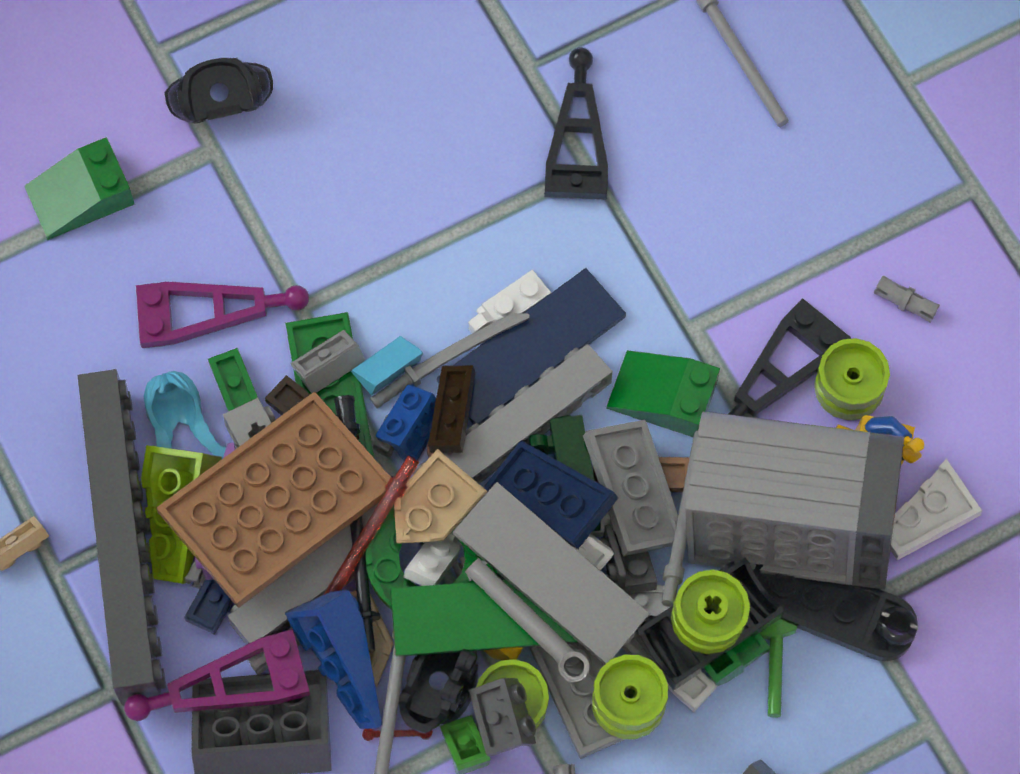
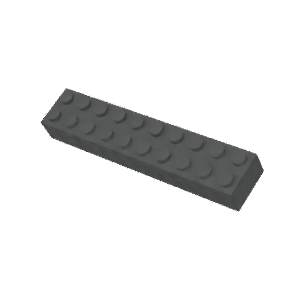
[77,369,166,706]

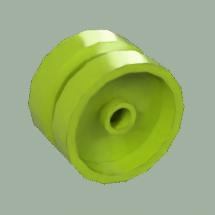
[814,338,890,420]
[671,570,750,654]
[592,654,668,739]
[476,659,549,730]

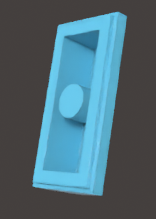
[351,336,423,396]

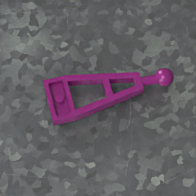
[136,282,309,348]
[124,629,310,721]

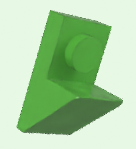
[440,715,490,774]

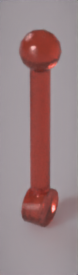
[362,728,432,741]

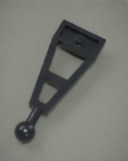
[544,47,608,200]
[728,298,851,417]

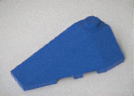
[285,590,382,729]

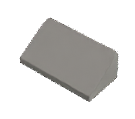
[290,330,365,393]

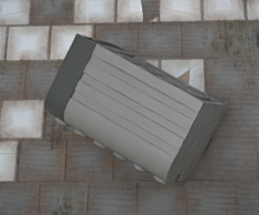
[685,411,904,590]

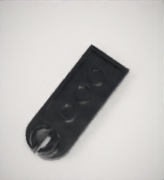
[754,564,918,661]

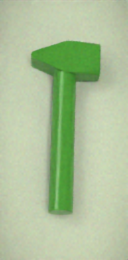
[760,619,797,717]

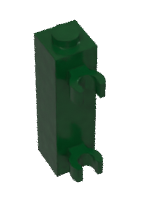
[529,415,601,532]

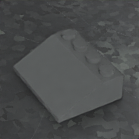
[191,670,332,774]

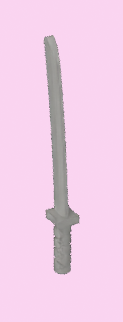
[370,313,530,408]

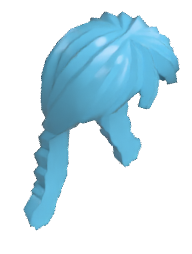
[143,371,226,460]

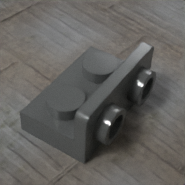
[599,524,657,594]
[469,678,536,756]

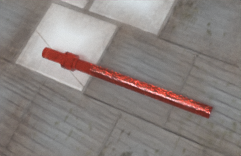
[323,455,419,595]

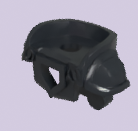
[164,57,273,124]
[398,649,479,734]

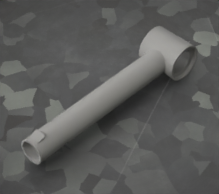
[465,558,592,682]

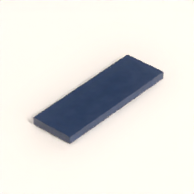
[437,268,626,425]

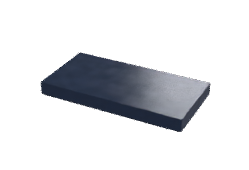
[483,441,618,549]

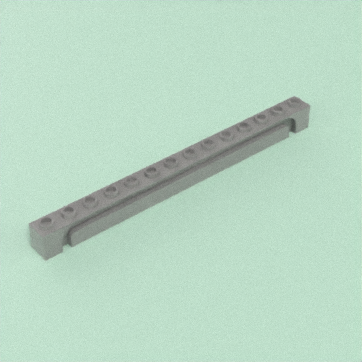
[228,344,613,645]

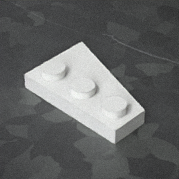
[890,459,982,560]

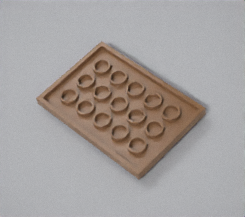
[156,391,397,608]

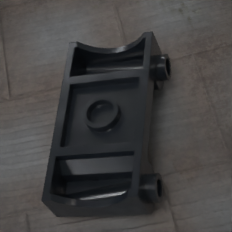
[635,557,785,691]

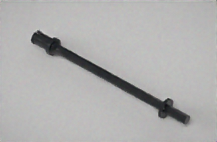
[334,395,381,653]

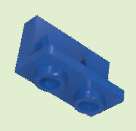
[376,385,436,465]

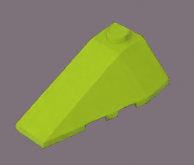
[141,445,222,584]

